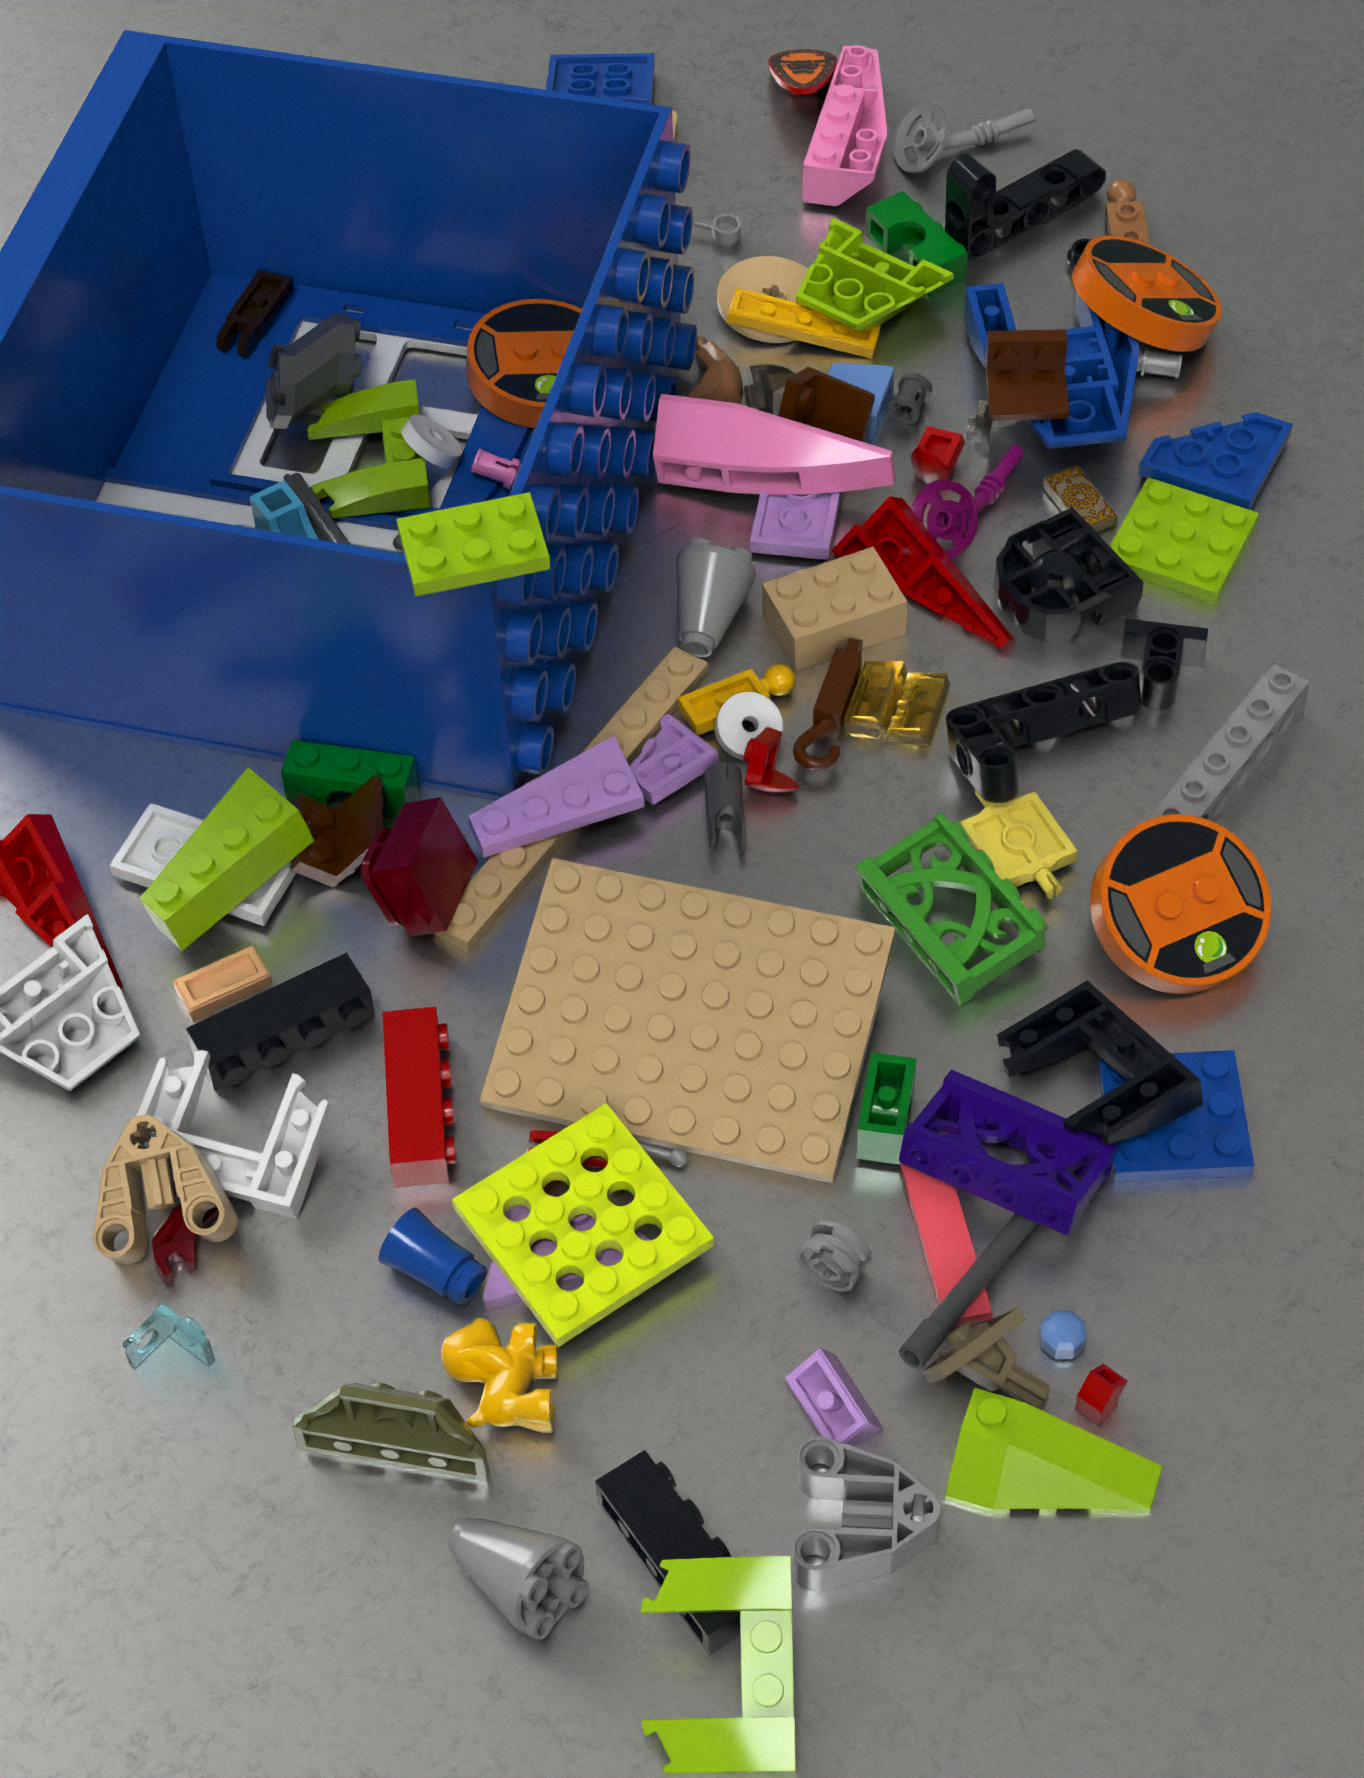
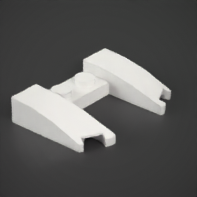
[136,1050,331,1219]

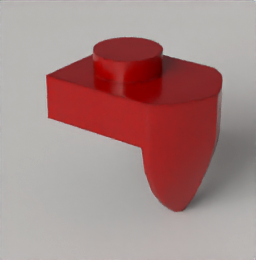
[911,426,965,484]
[743,727,800,793]

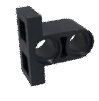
[1121,618,1208,711]

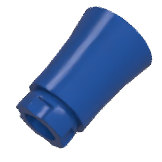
[378,1208,487,1305]

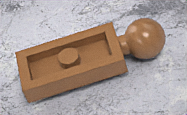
[1105,179,1150,245]

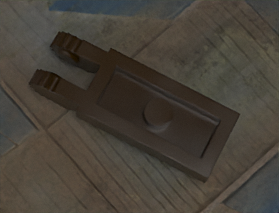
[216,270,294,357]

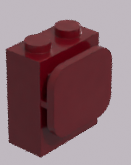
[361,797,478,937]

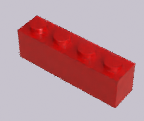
[382,1006,457,1188]

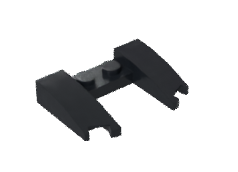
[997,980,1203,1144]

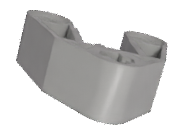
[793,1437,941,1591]

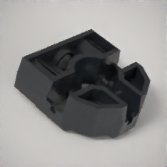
[994,507,1144,642]

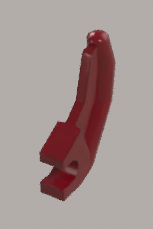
[152,1203,219,1285]

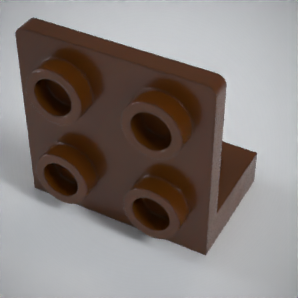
[985,329,1069,421]
[778,367,875,442]
[291,775,384,888]

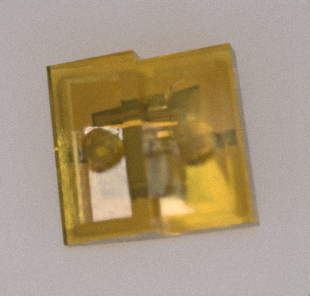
[843,661,950,746]

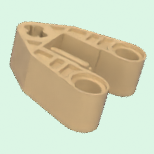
[94,1115,237,1265]

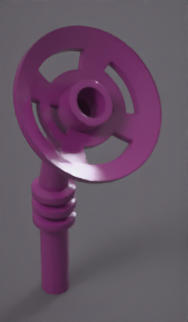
[911,445,1025,559]

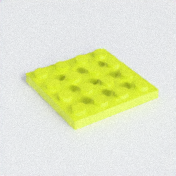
[452,1103,714,1347]

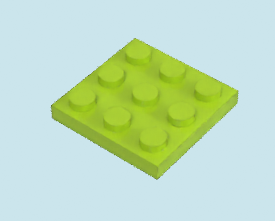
[1110,477,1260,604]

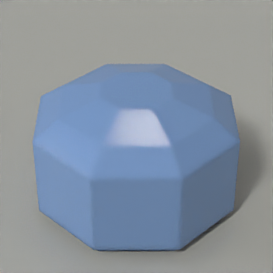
[1040,1311,1087,1360]

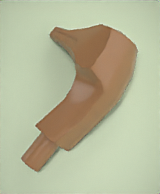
[685,337,744,404]

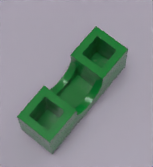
[866,191,968,298]
[281,740,419,819]

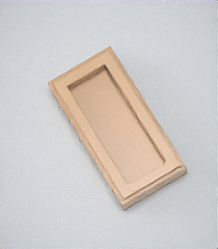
[173,945,273,1021]

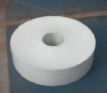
[401,414,462,468]
[714,692,783,760]

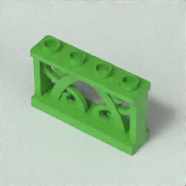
[855,812,1047,1006]

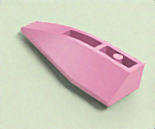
[802,45,888,206]
[653,394,896,495]

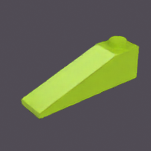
[944,1387,1162,1514]

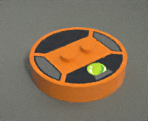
[1072,235,1222,352]
[466,299,582,428]
[1090,814,1271,994]

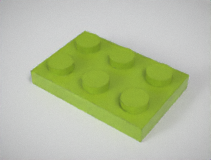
[396,492,551,597]

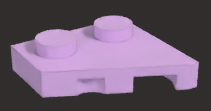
[630,713,719,805]

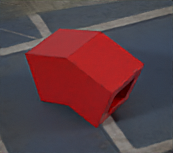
[1075,1363,1128,1427]

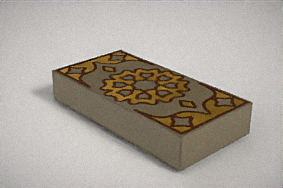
[1043,465,1118,533]

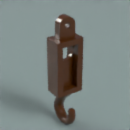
[793,638,863,771]

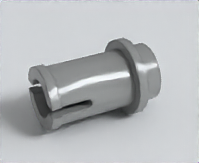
[1136,346,1183,379]

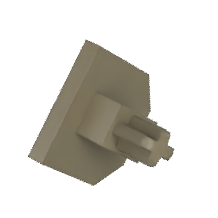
[921,1307,1050,1409]

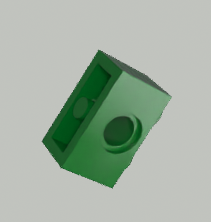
[856,1052,917,1165]

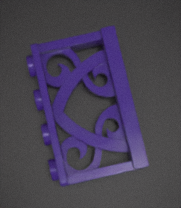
[899,1069,1119,1235]

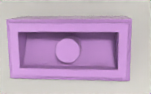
[785,1348,883,1446]

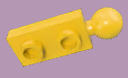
[678,664,796,736]

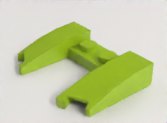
[307,379,431,518]
[641,1556,796,1773]

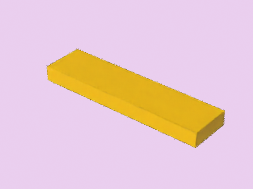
[726,287,881,359]

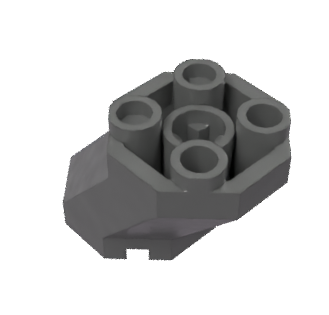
[266,313,362,429]

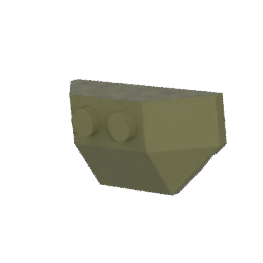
[292,1382,489,1481]

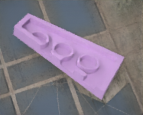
[468,735,645,858]

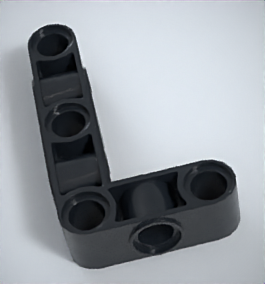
[945,149,1106,259]
[946,662,1141,803]

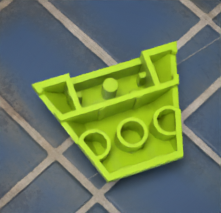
[796,217,954,331]

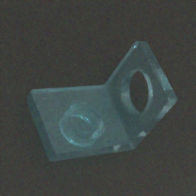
[122,1304,216,1370]

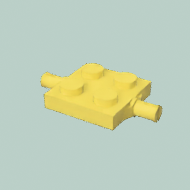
[960,790,1078,899]

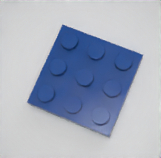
[546,53,655,105]
[1097,1050,1254,1183]

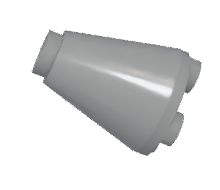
[676,537,756,657]
[448,1517,588,1640]

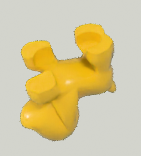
[441,1317,558,1433]

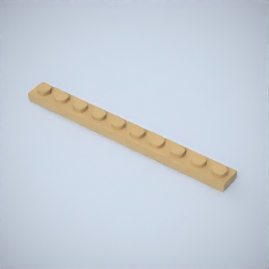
[433,646,709,953]

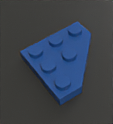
[1138,412,1293,510]

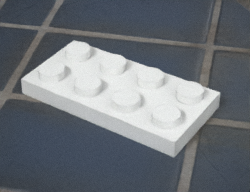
[109,803,296,926]

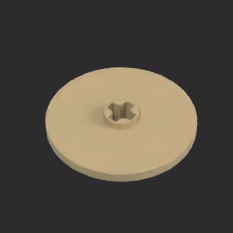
[716,256,808,343]

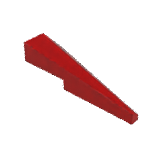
[831,496,1015,649]
[0,814,123,989]

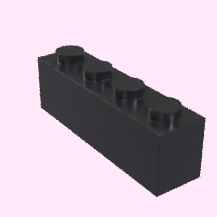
[186,952,375,1091]
[595,1450,741,1656]

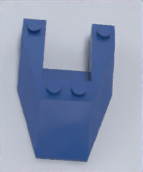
[964,283,1140,449]

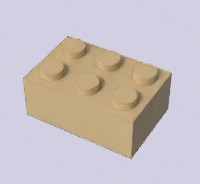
[762,547,908,672]

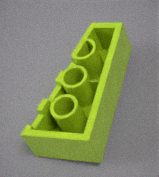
[139,767,315,951]

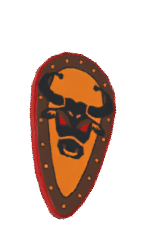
[768,49,838,96]

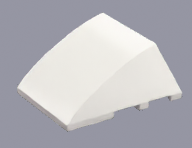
[0,914,140,1091]

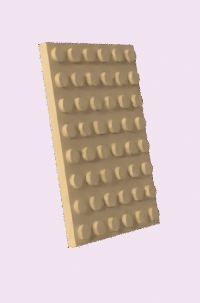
[480,858,896,1184]

